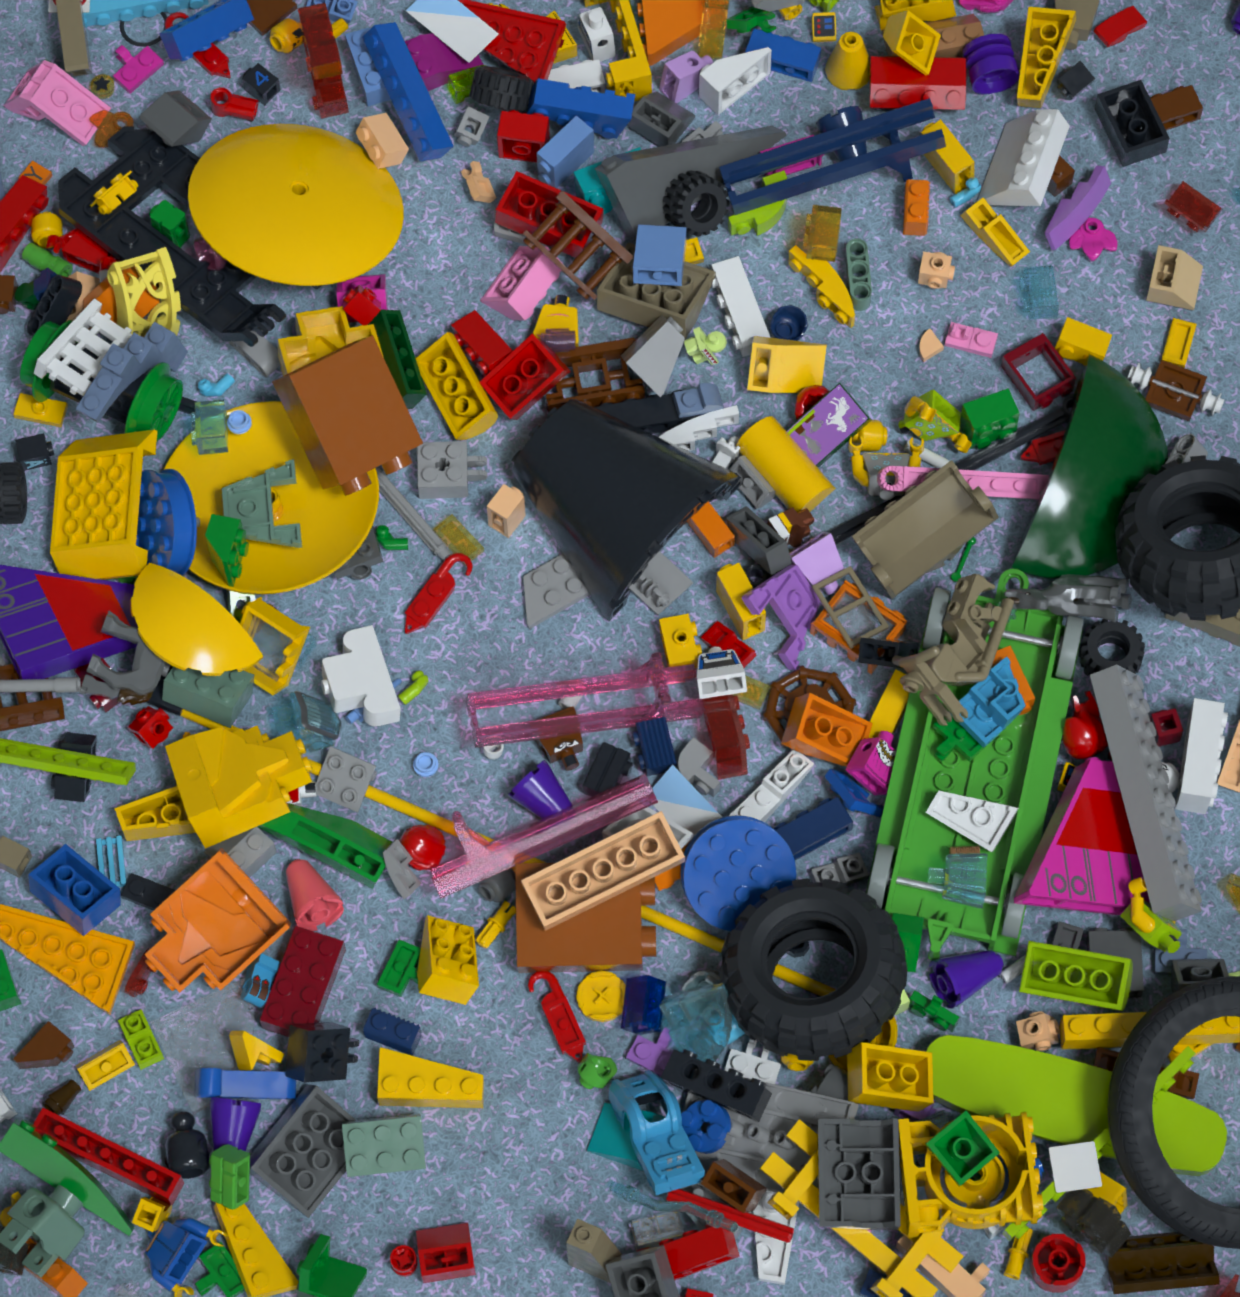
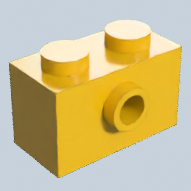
[1054,317,1112,365]
[659,613,702,673]

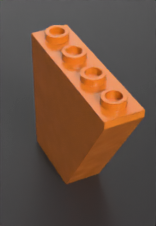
[637,0,728,66]

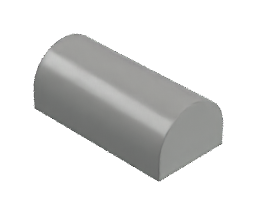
[729,455,775,509]

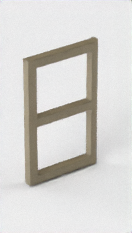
[812,566,889,649]

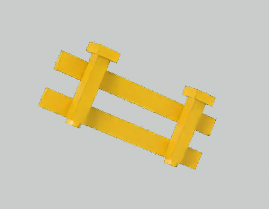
[759,1119,964,1297]

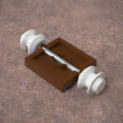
[1127,360,1224,422]

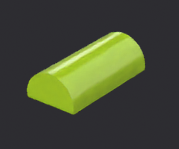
[1019,941,1133,1011]

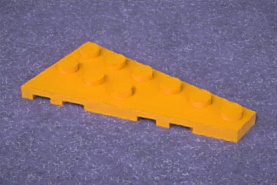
[0,904,135,1015]

